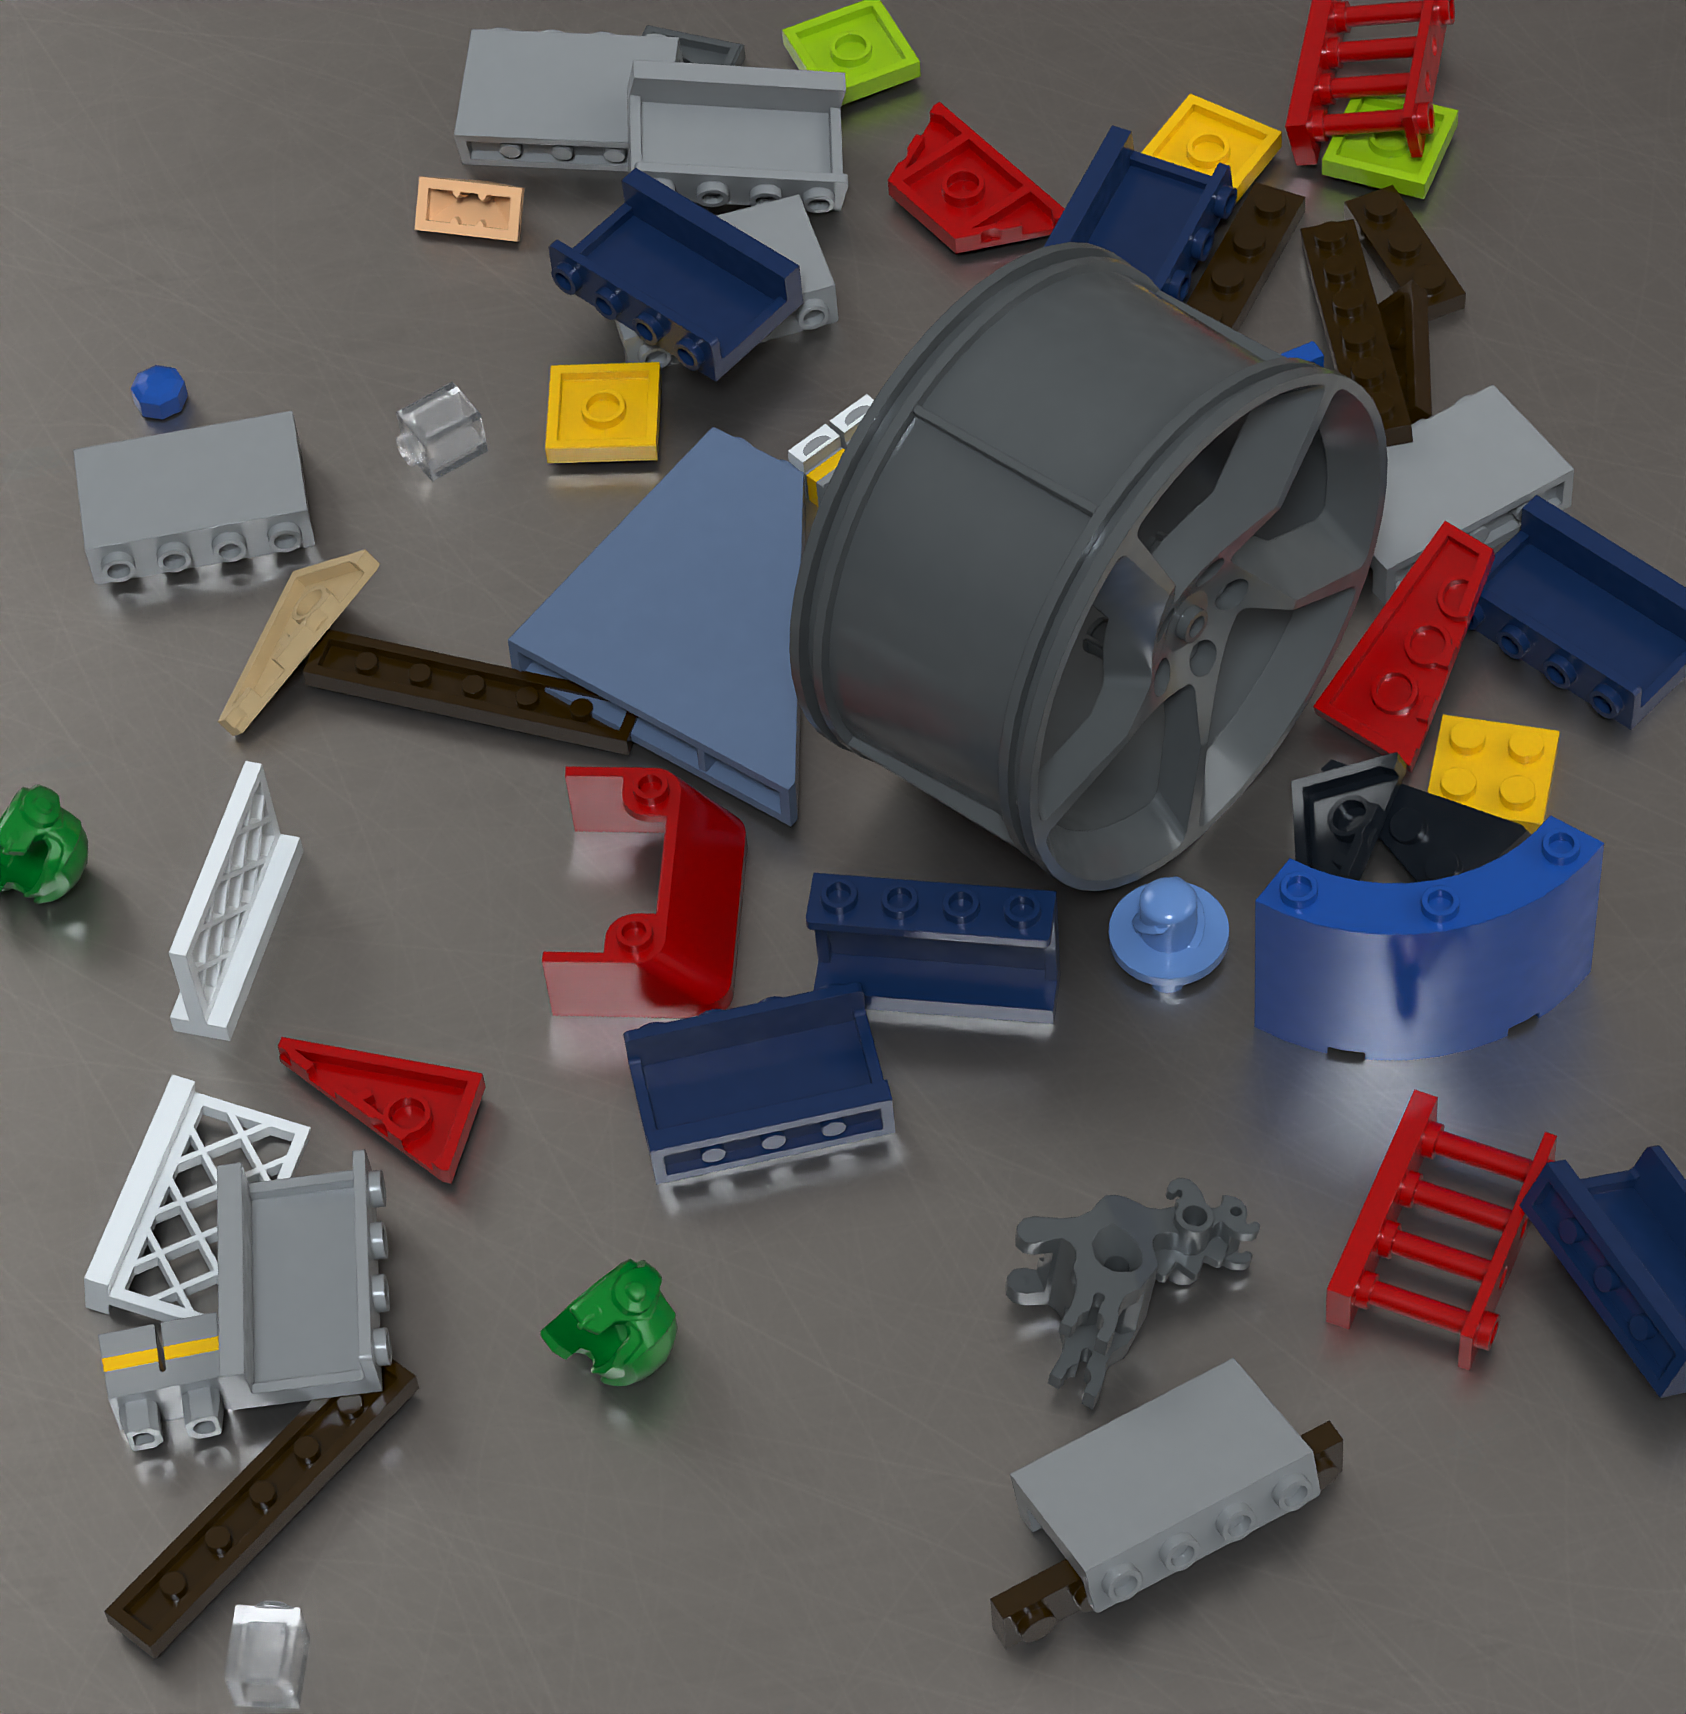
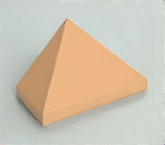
[414,176,525,242]

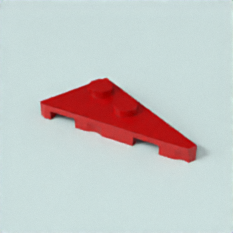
[278,1037,486,1184]

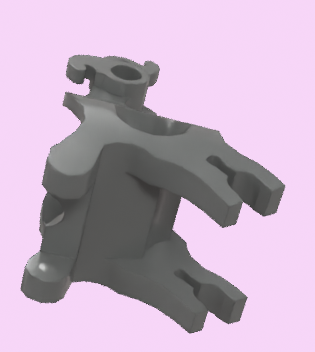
[1005,1178,1260,1410]

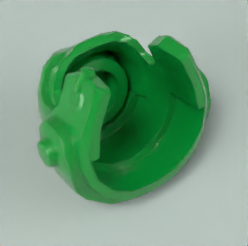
[0,784,88,904]
[540,1258,678,1386]

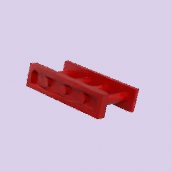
[1285,0,1455,166]
[1326,1089,1557,1371]

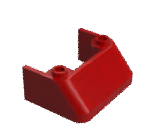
[542,766,748,1018]

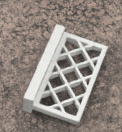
[169,761,303,1041]
[84,1074,311,1322]

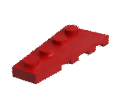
[1313,521,1495,773]

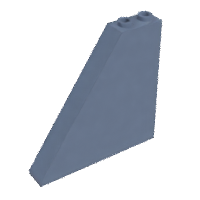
[508,427,806,826]

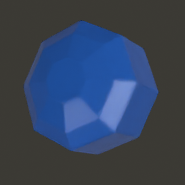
[130,365,188,420]

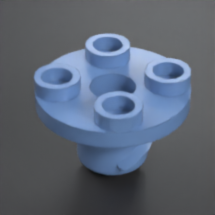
[1109,876,1229,993]

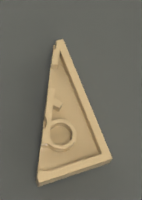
[218,549,380,736]

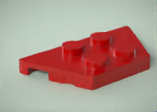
[888,102,1065,254]

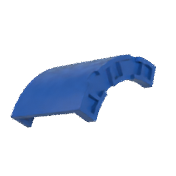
[1254,815,1604,1061]

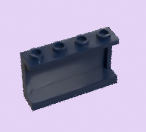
[1044,125,1237,302]
[548,168,803,382]
[1468,495,1686,730]
[806,873,1061,1024]
[623,982,896,1185]
[1519,1145,1686,1398]

